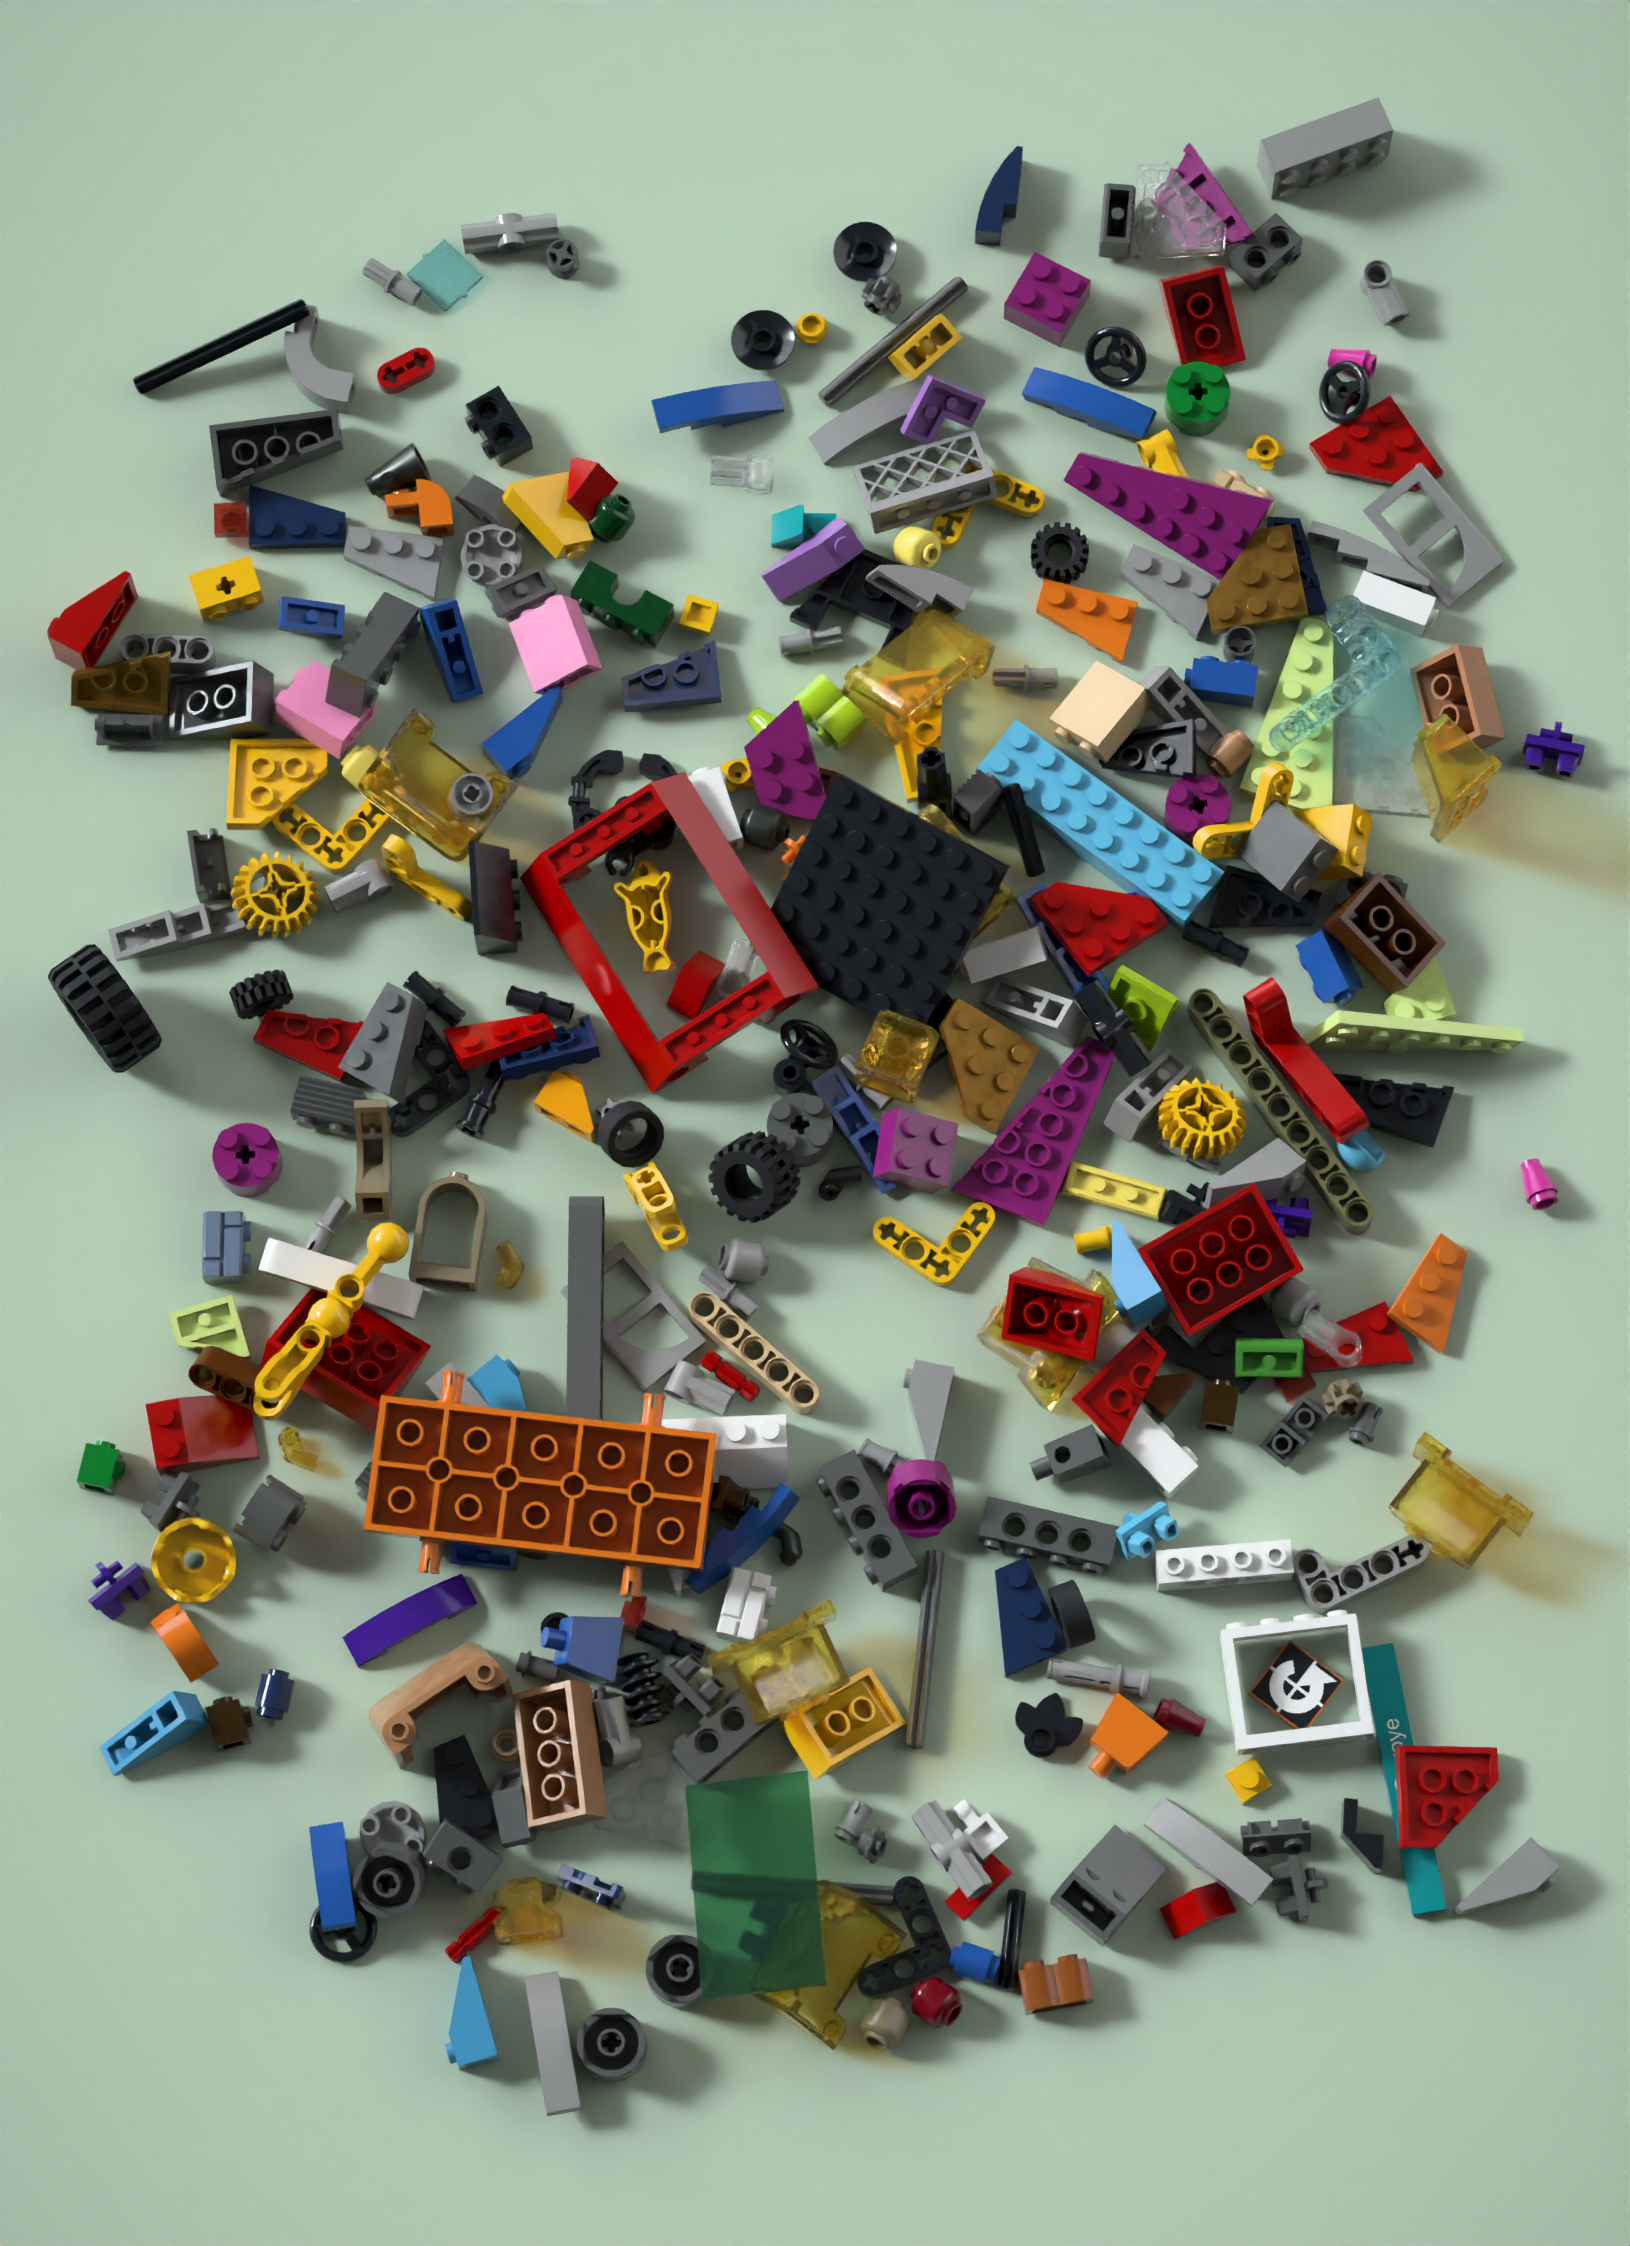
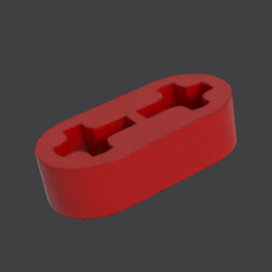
[377,347,435,394]

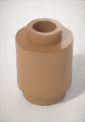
[1206,730,1254,778]

